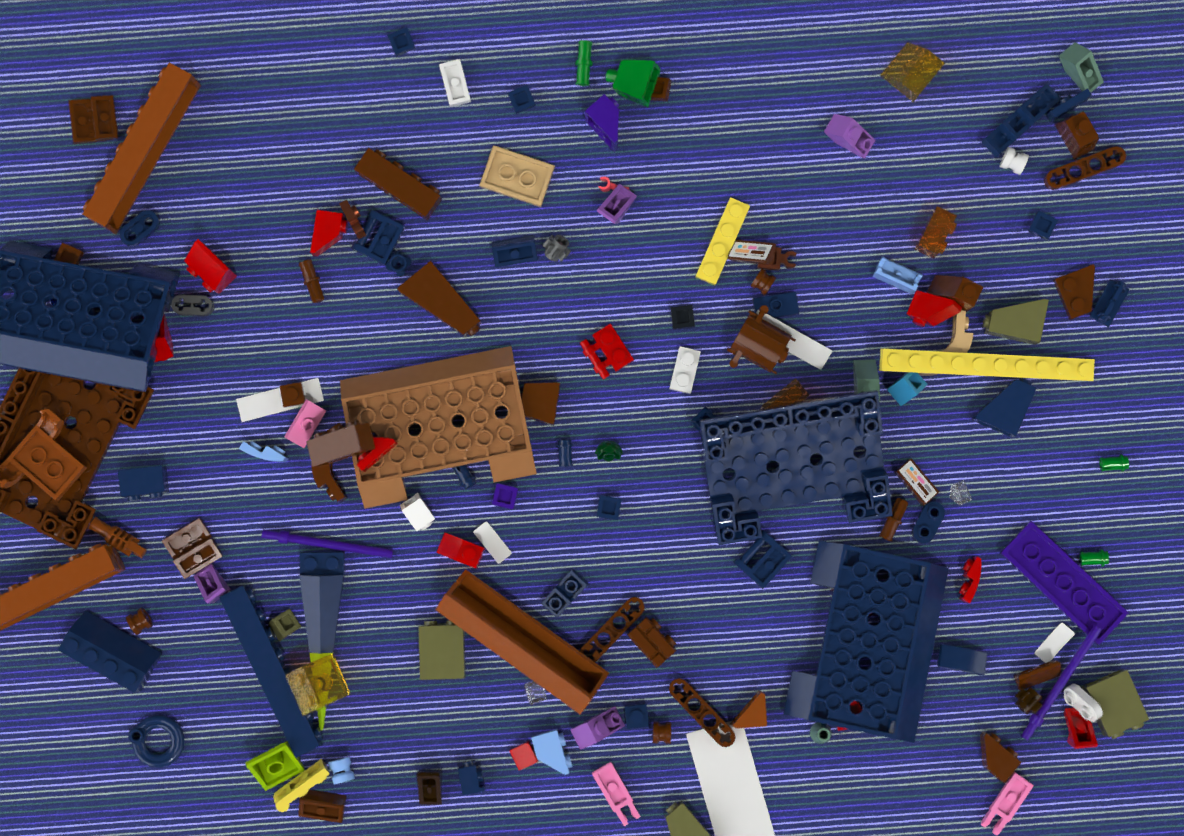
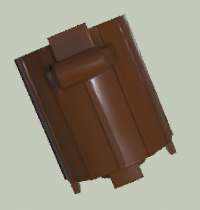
[727,305,796,374]

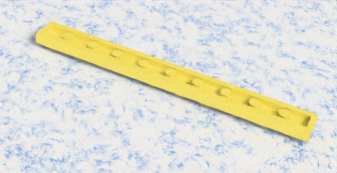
[879,349,1095,381]

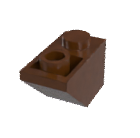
[980,732,1022,783]

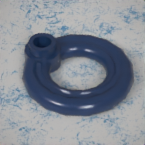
[128,715,185,768]

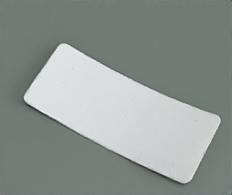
[473,522,512,564]
[1035,623,1075,663]

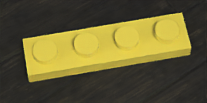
[696,197,750,285]

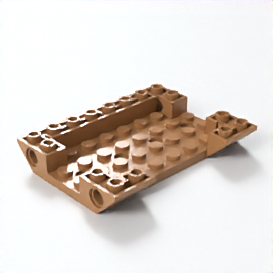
[340,346,537,509]

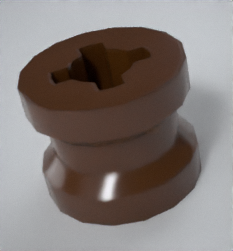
[751,268,777,295]
[126,607,153,635]
[653,721,671,744]

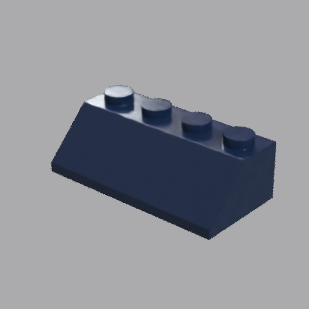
[58,610,162,693]

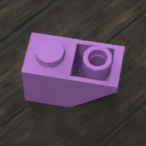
[824,114,875,159]
[571,706,625,750]

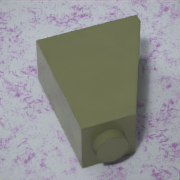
[982,299,1049,345]
[665,801,711,836]

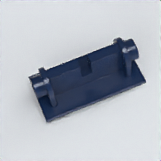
[1090,279,1129,328]

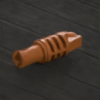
[88,517,147,559]

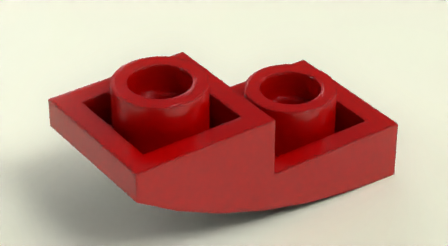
[958,556,982,603]

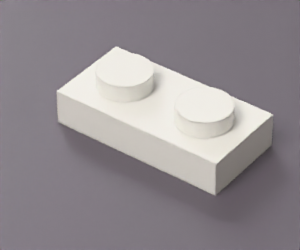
[439,59,471,107]
[669,346,701,394]

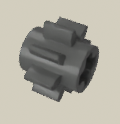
[543,235,571,262]

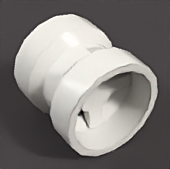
[1000,147,1029,175]

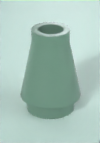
[810,722,832,744]

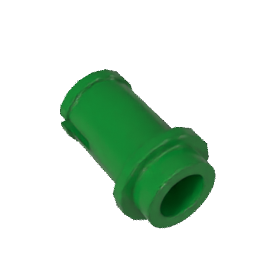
[1099,454,1129,472]
[1080,549,1109,567]

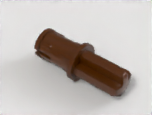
[299,259,324,303]
[879,498,908,542]

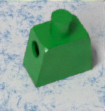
[606,60,661,107]

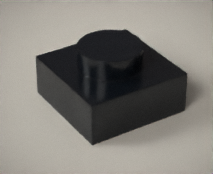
[670,305,695,330]

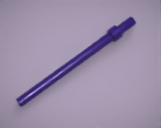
[262,529,394,558]
[1021,625,1102,741]

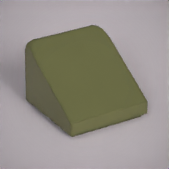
[268,608,302,641]

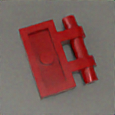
[579,323,634,380]

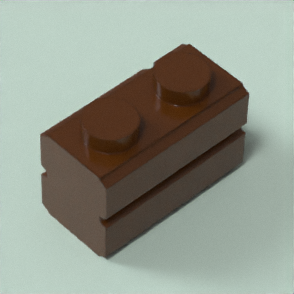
[627,617,677,668]

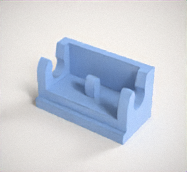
[873,257,923,294]

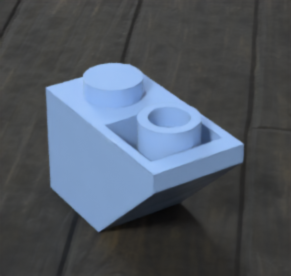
[531,729,572,775]

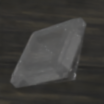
[949,480,972,506]
[524,681,547,705]

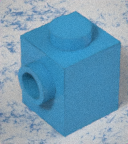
[887,372,928,406]

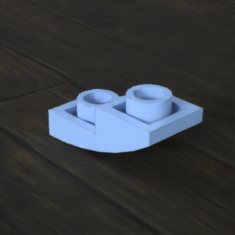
[239,441,289,462]

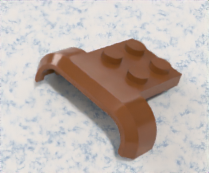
[0,409,87,501]

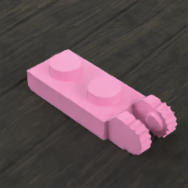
[592,761,640,826]
[981,772,1034,835]

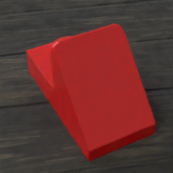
[356,437,398,473]
[1064,708,1098,749]

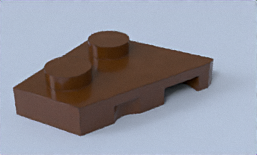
[1053,264,1095,320]

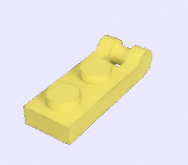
[273,759,330,812]

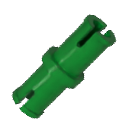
[575,40,593,86]

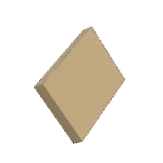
[479,145,555,207]

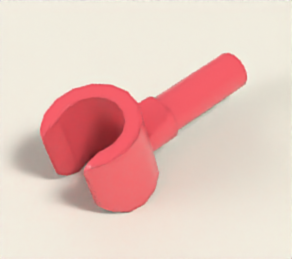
[598,177,629,192]

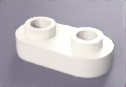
[1064,684,1103,722]

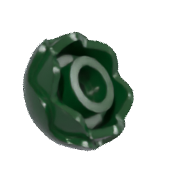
[595,441,623,462]

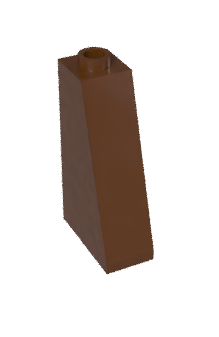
[397,261,482,337]

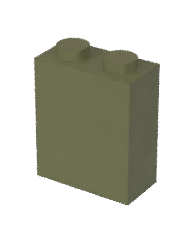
[419,621,466,680]
[1081,669,1150,739]

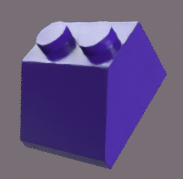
[585,94,619,152]

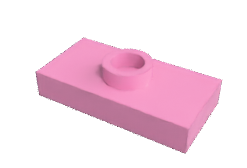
[284,399,326,448]

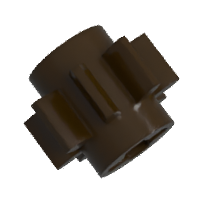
[1015,687,1042,715]

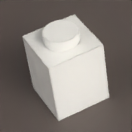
[400,493,435,531]

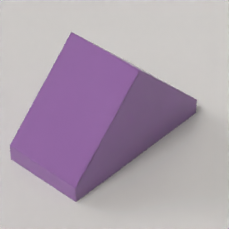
[597,184,637,224]
[193,563,231,603]

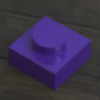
[492,483,519,510]

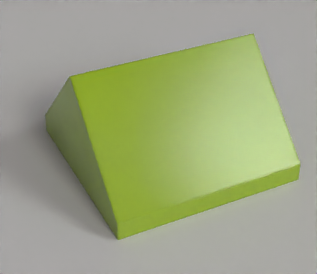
[245,741,305,791]

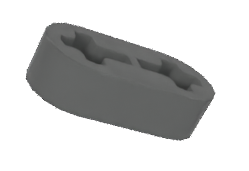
[171,295,215,317]

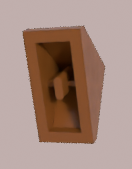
[730,691,767,728]

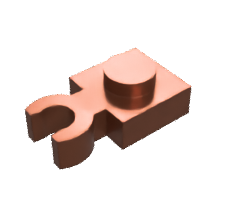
[339,199,366,239]
[757,247,796,271]

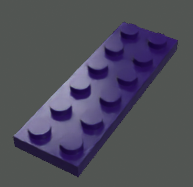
[1000,521,1129,645]

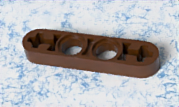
[1044,146,1126,190]
[580,597,645,662]
[669,678,735,747]

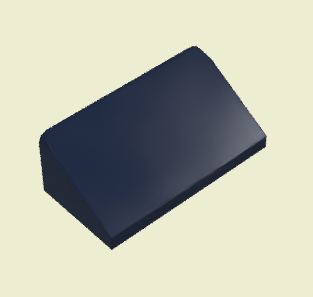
[491,235,538,267]

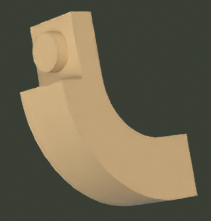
[919,310,973,376]

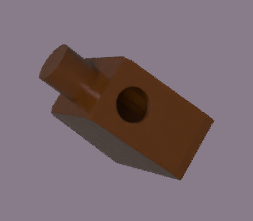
[1054,111,1099,160]
[520,382,560,426]

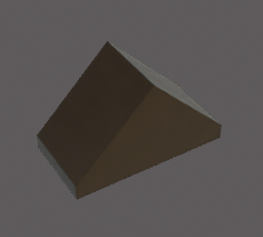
[417,769,442,805]

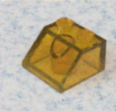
[880,42,945,102]
[285,654,351,716]

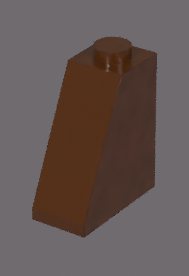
[926,275,984,312]

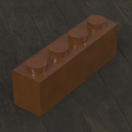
[354,148,442,221]

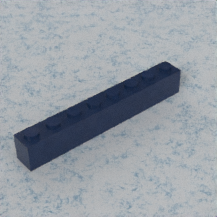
[219,585,324,758]

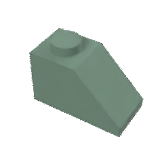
[1059,42,1104,93]
[853,360,880,401]

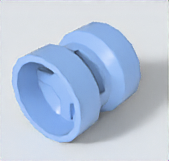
[328,757,355,784]

